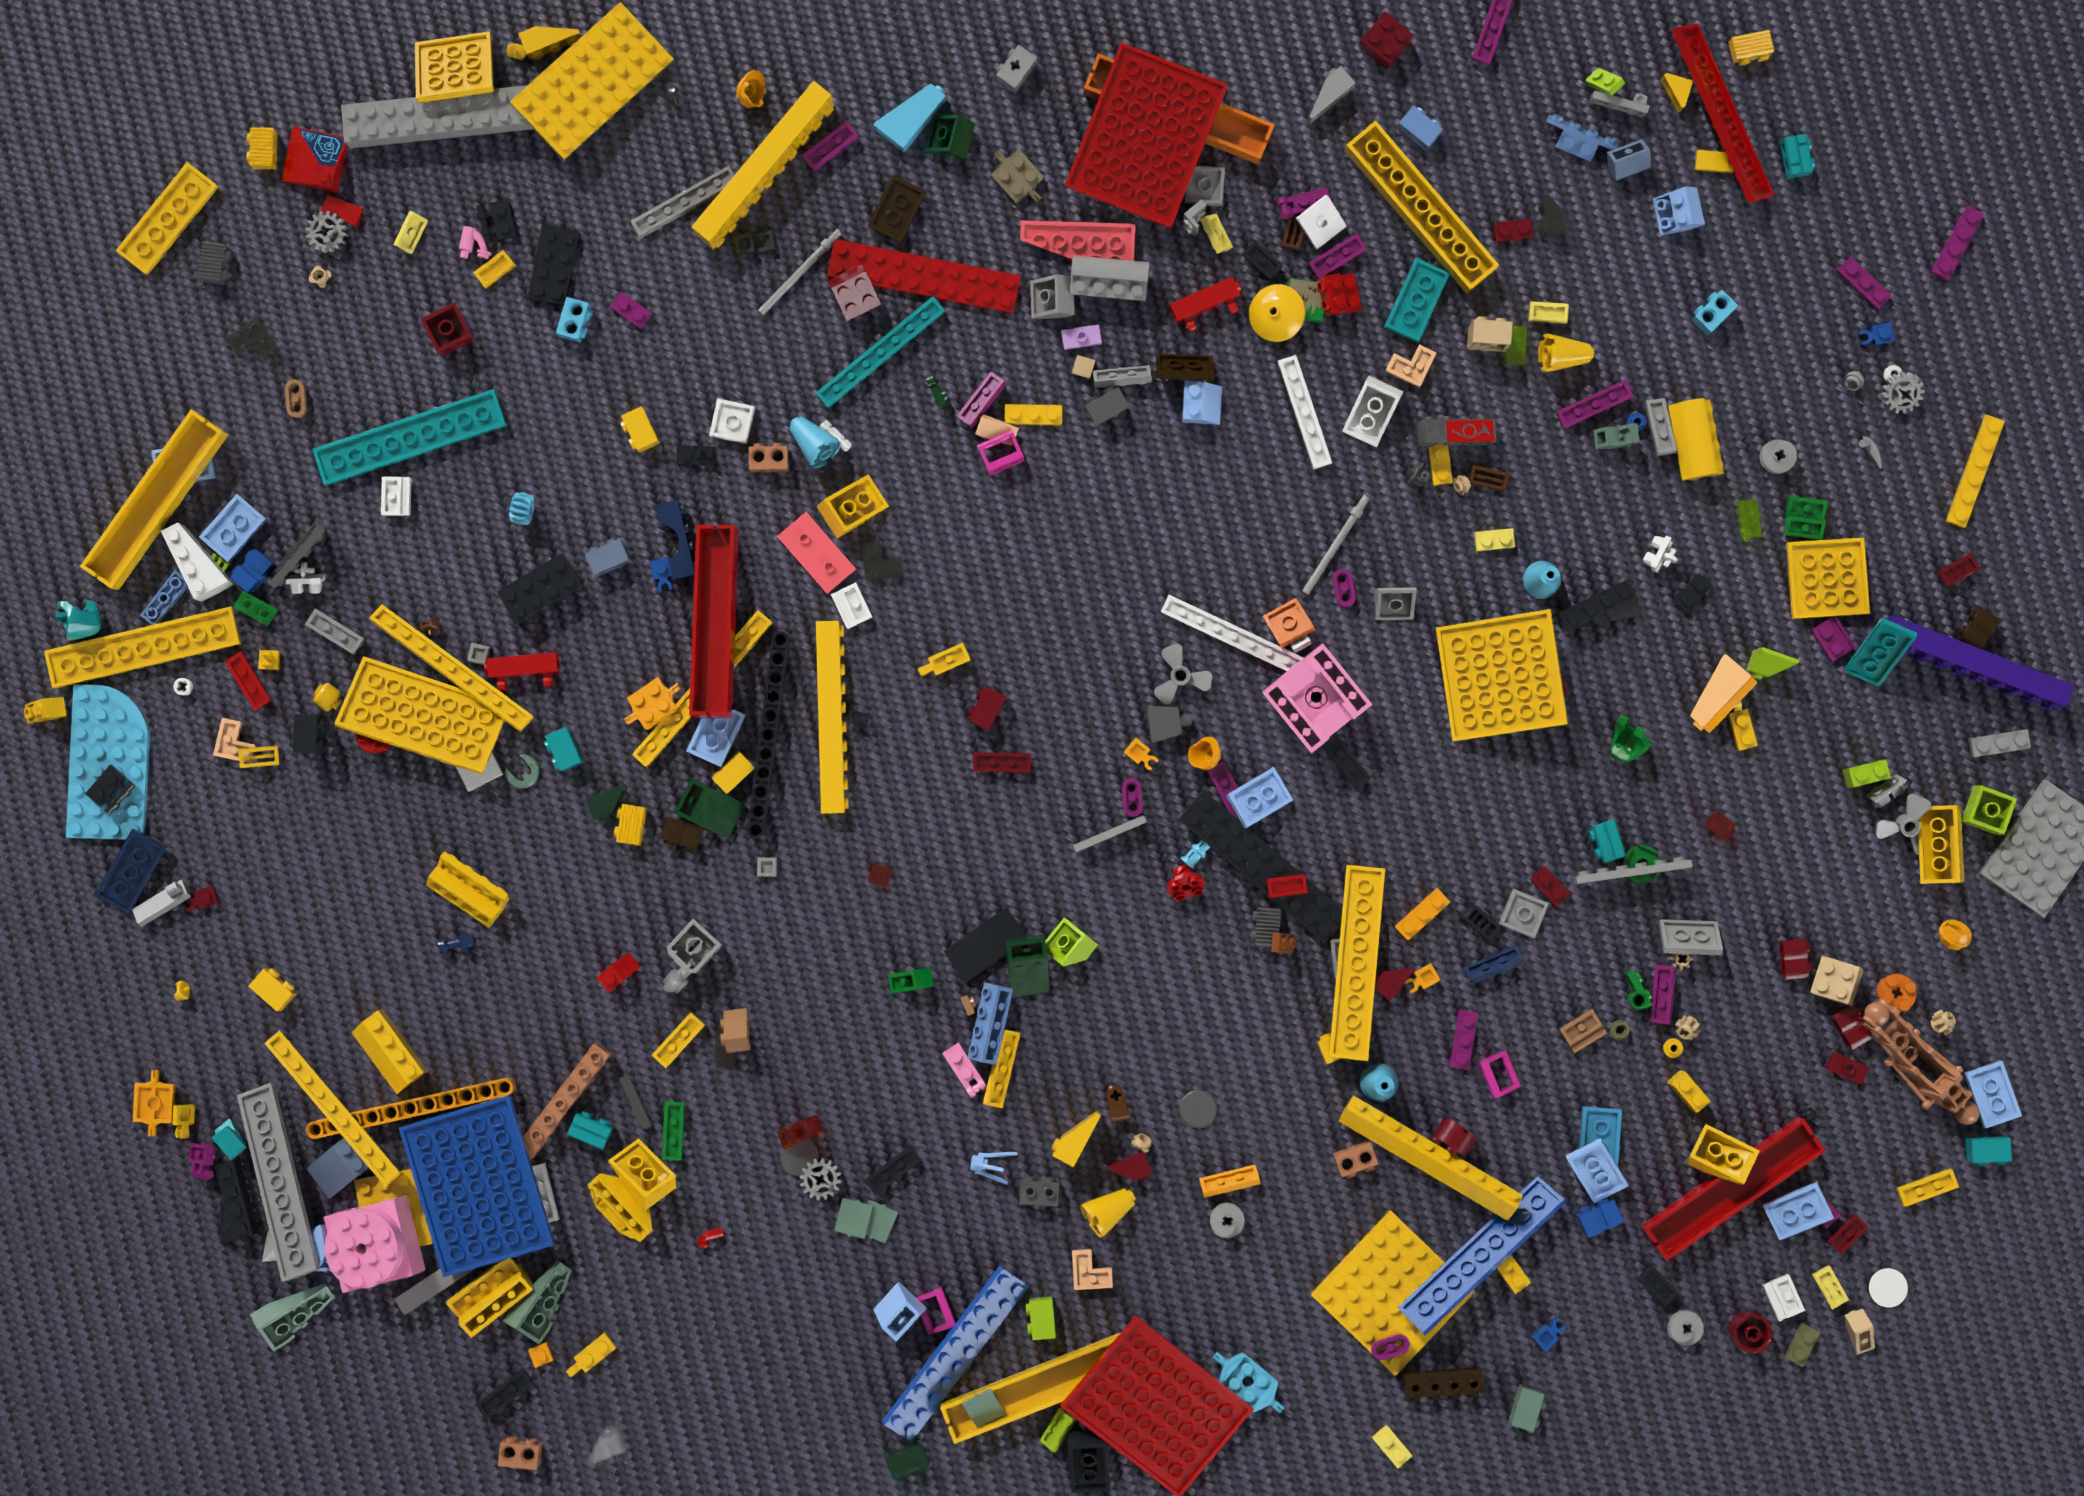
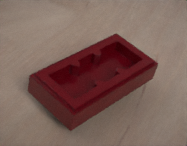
[1936,553,1980,588]
[1825,1051,1869,1085]

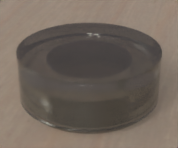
[668,86,680,106]

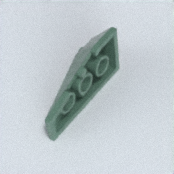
[502,1261,572,1345]
[250,1283,334,1352]

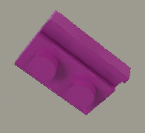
[1810,616,1856,662]

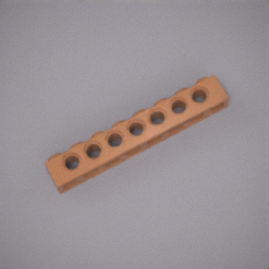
[523,1042,613,1161]

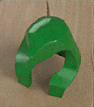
[1609,715,1652,763]

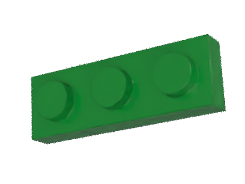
[662,1101,685,1161]

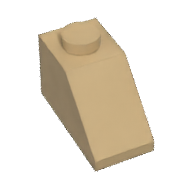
[1845,1309,1875,1355]

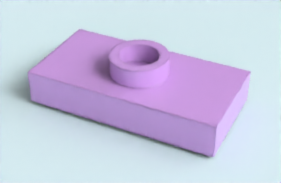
[1061,325,1102,350]

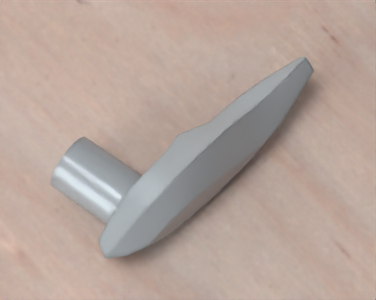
[1859,436,1882,469]

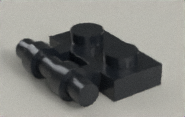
[476,199,517,244]
[85,764,136,815]

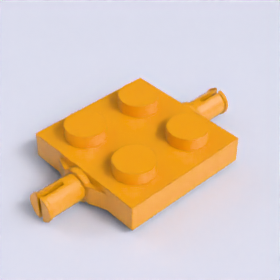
[624,677,682,730]
[133,1070,175,1136]

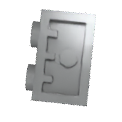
[1182,199,1206,236]

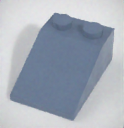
[306,1138,370,1199]

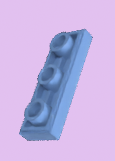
[140,570,188,625]

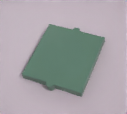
[834,1198,873,1239]
[866,1200,898,1243]
[962,1388,1006,1428]

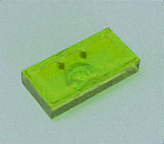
[1505,326,1527,366]
[1737,499,1762,539]

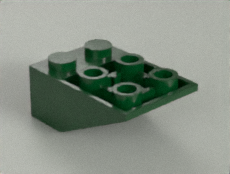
[674,778,745,839]
[1004,935,1050,997]

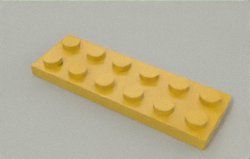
[115,162,219,275]

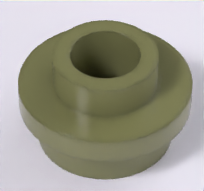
[1610,1020,1630,1040]

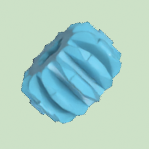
[509,492,535,525]

